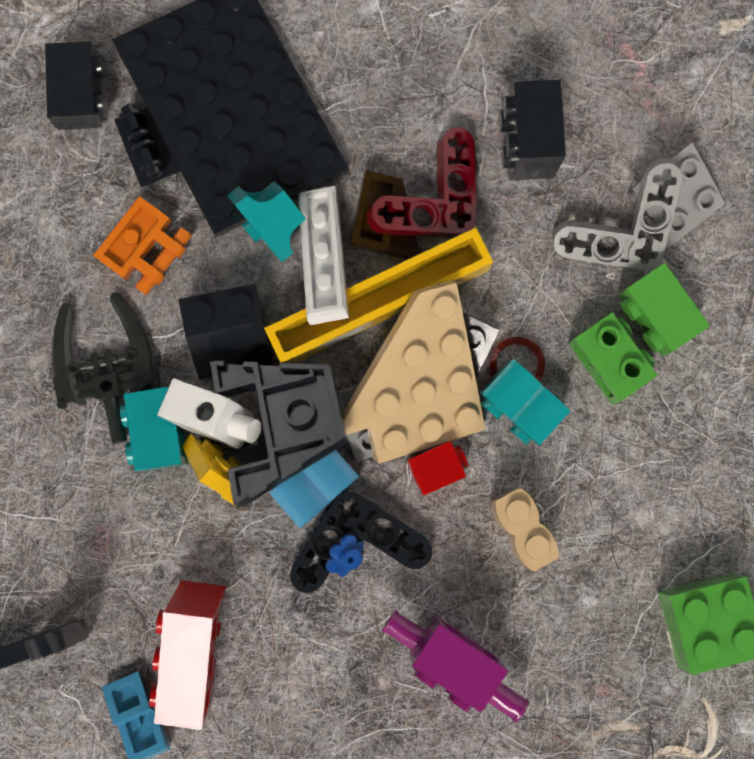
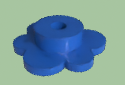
[326,534,364,577]

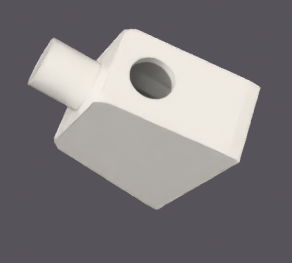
[157,378,261,449]

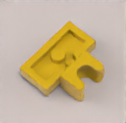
[181,434,243,505]

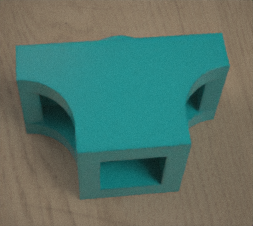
[227,182,306,262]

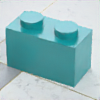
[120,387,188,472]

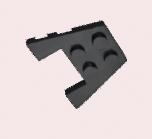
[210,361,349,508]

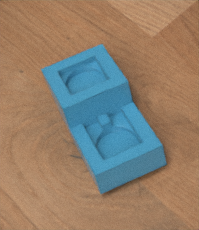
[102,671,171,759]

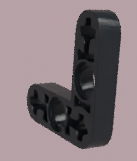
[290,492,432,593]
[0,618,89,669]

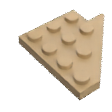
[342,280,486,464]

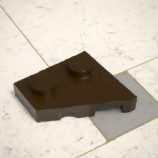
[349,170,422,260]

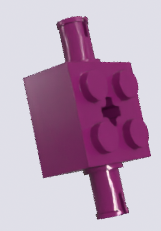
[382,609,529,723]

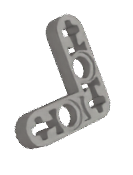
[553,158,683,270]

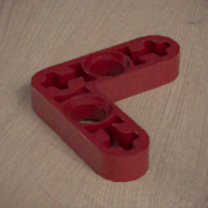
[366,127,477,238]

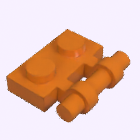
[93,196,192,296]

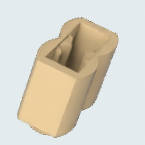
[491,488,559,572]

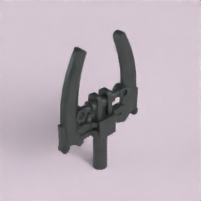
[52,292,162,445]

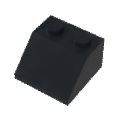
[178,284,274,380]

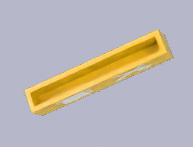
[264,228,493,363]

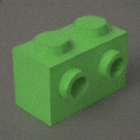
[619,263,710,357]
[568,312,658,405]

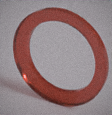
[490,337,545,382]

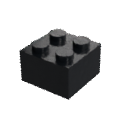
[499,79,566,180]

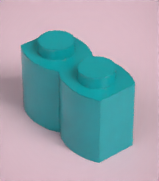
[479,359,571,446]

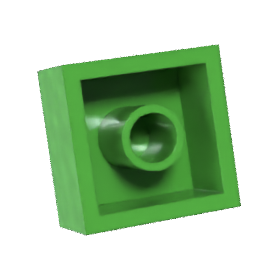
[658,573,754,675]

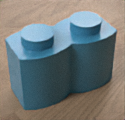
[269,450,359,528]

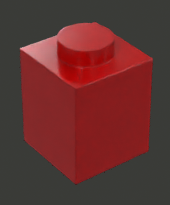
[407,441,469,496]

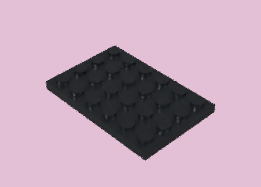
[112,0,349,238]

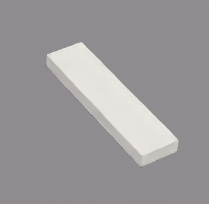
[298,186,349,325]

